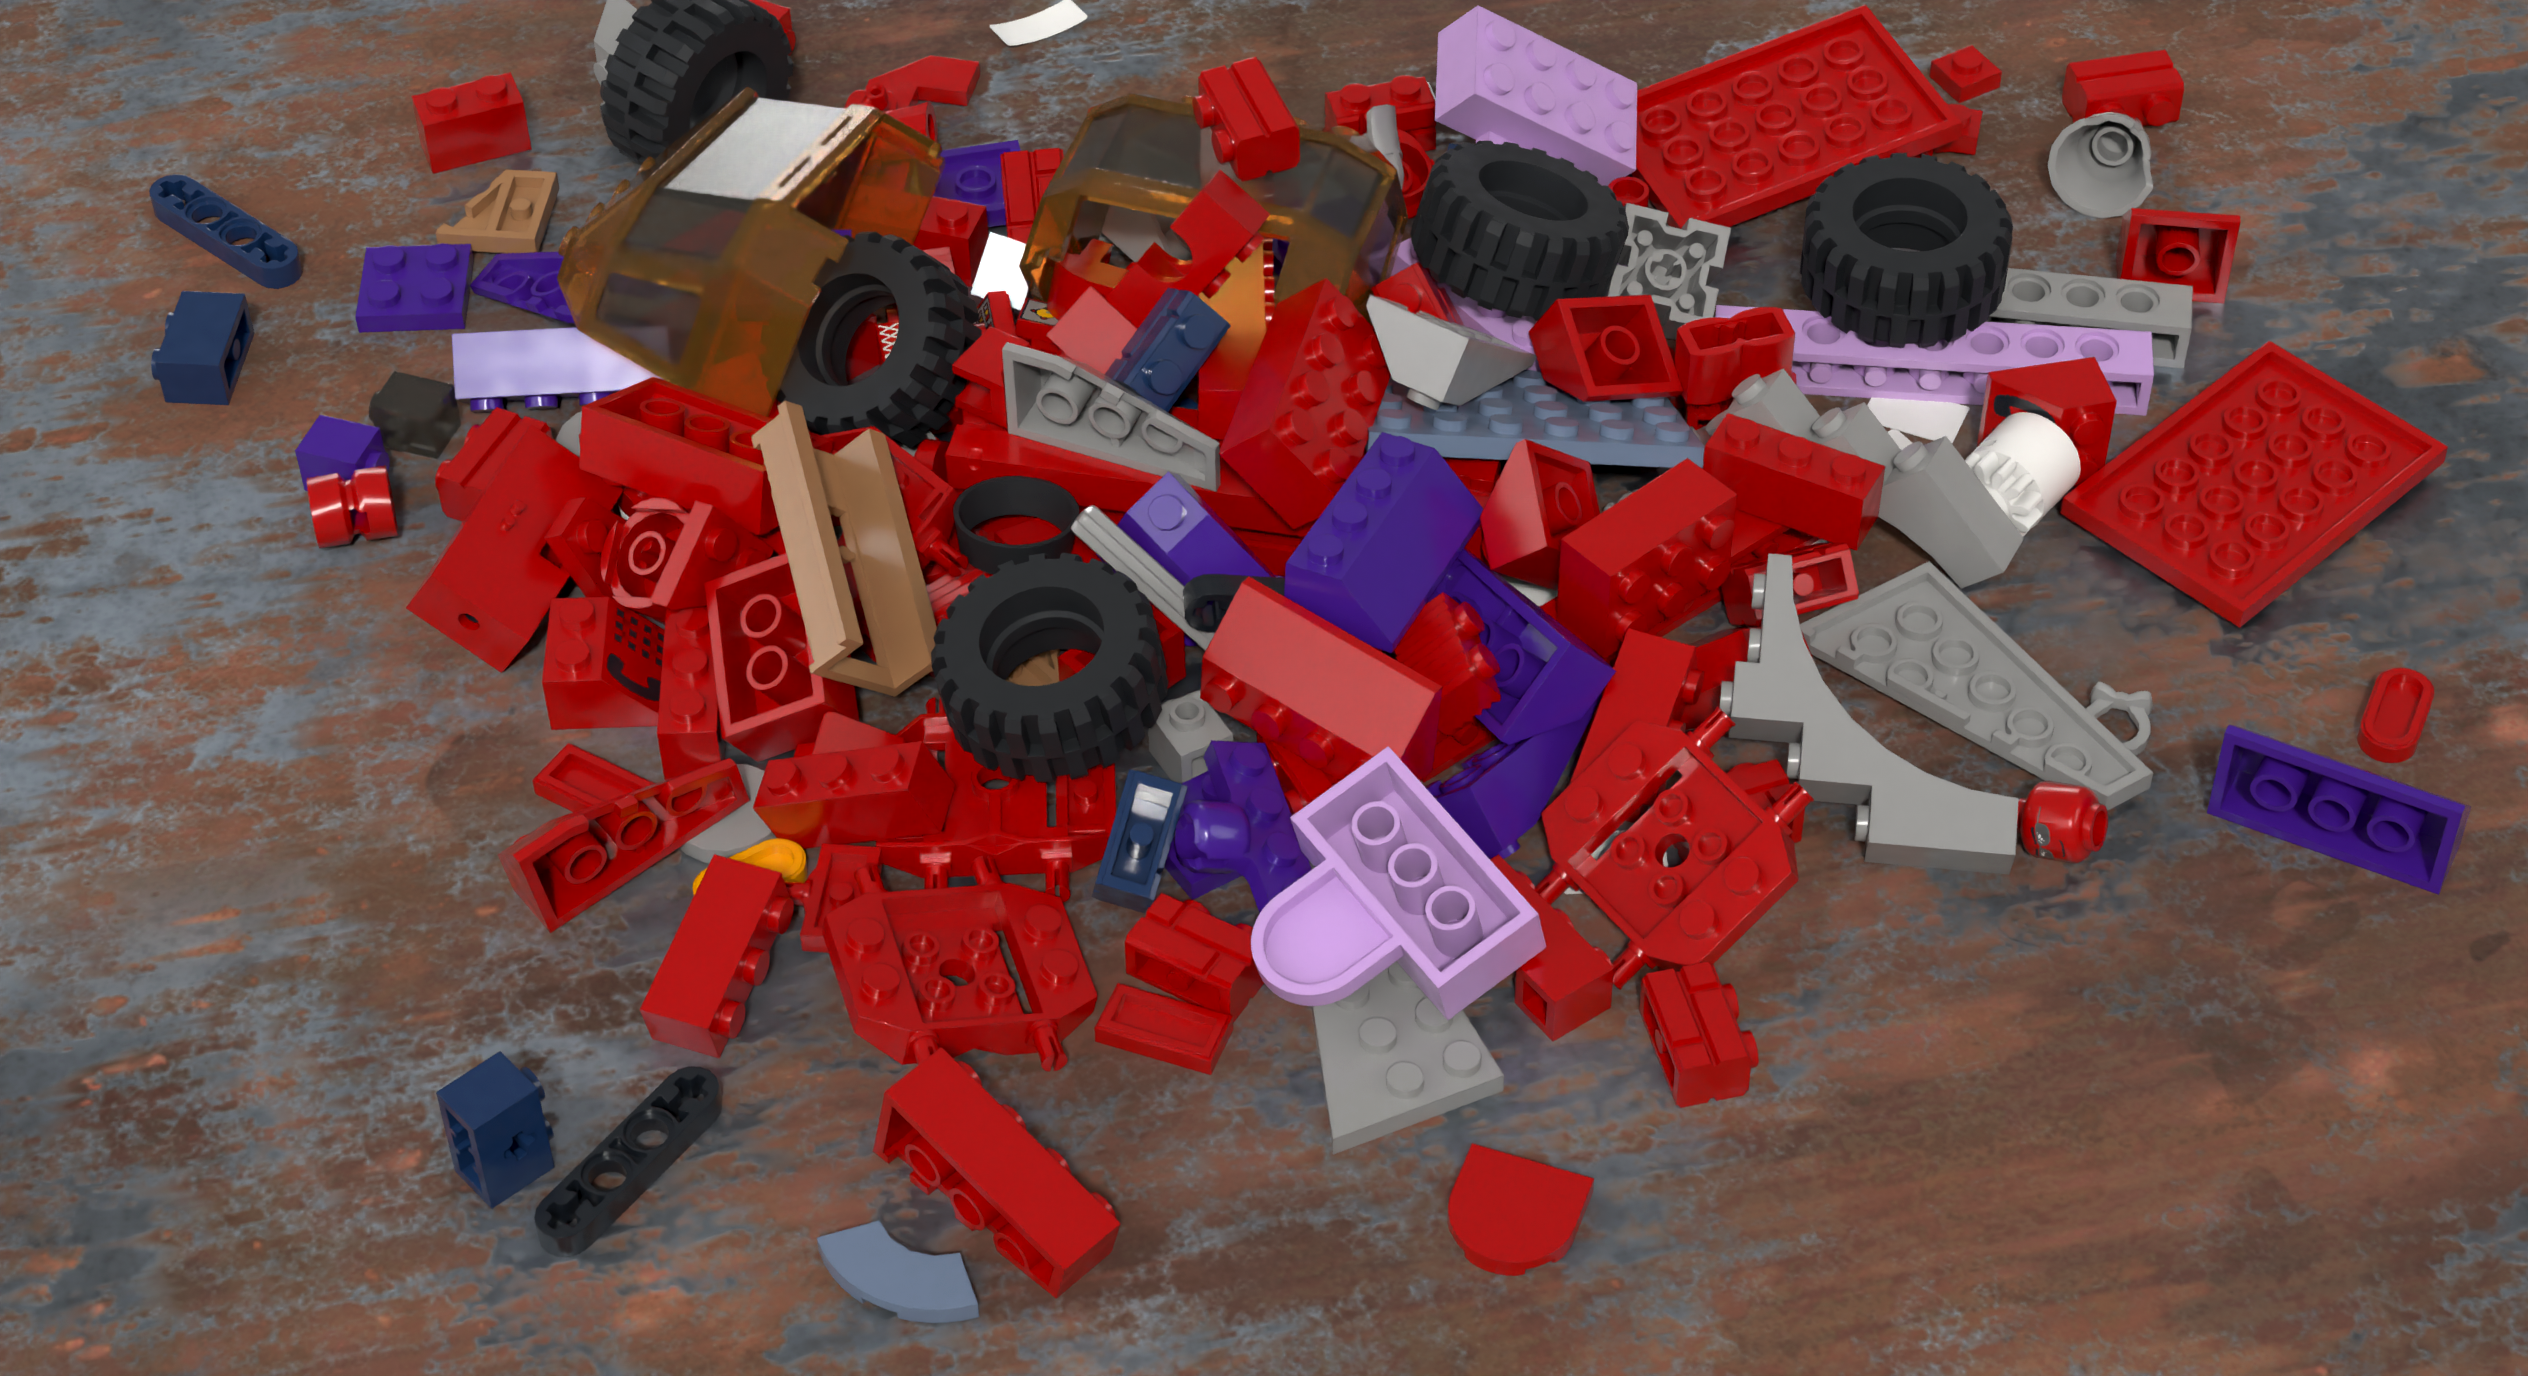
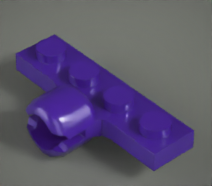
[1174,740,1312,913]

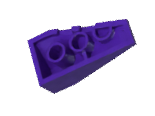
[470,248,682,327]
[1096,471,1277,605]
[1427,547,1616,745]
[1425,694,1602,859]

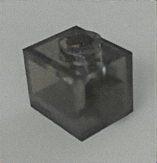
[369,371,461,460]

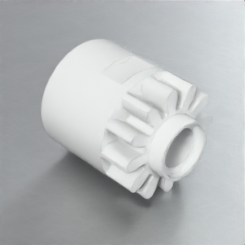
[1965,412,2081,537]

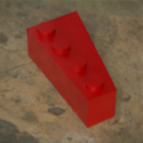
[873,1047,1121,1299]

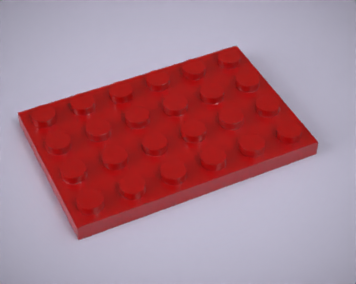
[1631,4,1962,229]
[2060,341,2448,628]

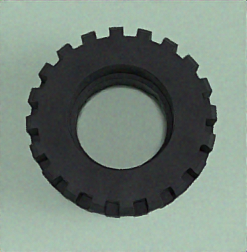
[600,0,793,189]
[1410,141,1629,321]
[1800,153,2013,348]
[762,232,982,448]
[931,553,1168,782]

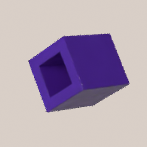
[295,415,390,491]

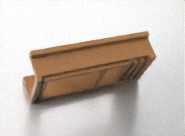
[751,400,937,697]

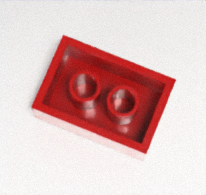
[1556,458,1737,659]
[704,553,859,762]

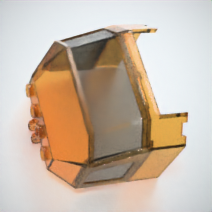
[557,87,946,417]
[1019,93,1408,327]

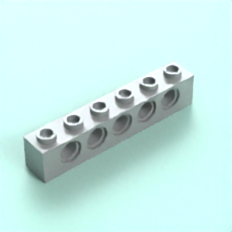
[1985,268,2193,369]

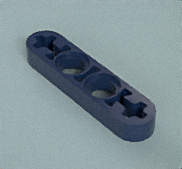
[149,174,303,289]

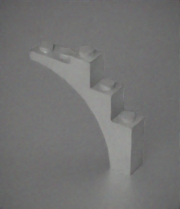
[1656,368,2024,589]
[1719,553,2019,875]

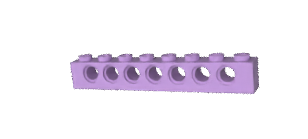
[1715,305,2154,416]

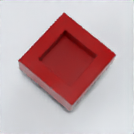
[1929,45,2002,104]

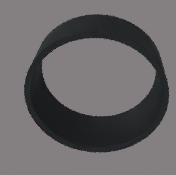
[953,476,1079,575]

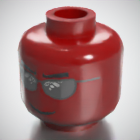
[2017,781,2108,864]

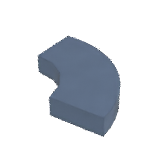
[817,1220,979,1323]

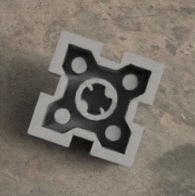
[1605,203,1731,340]

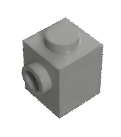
[1148,690,1233,784]

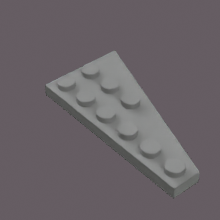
[1800,561,2153,811]
[1309,861,1504,1155]

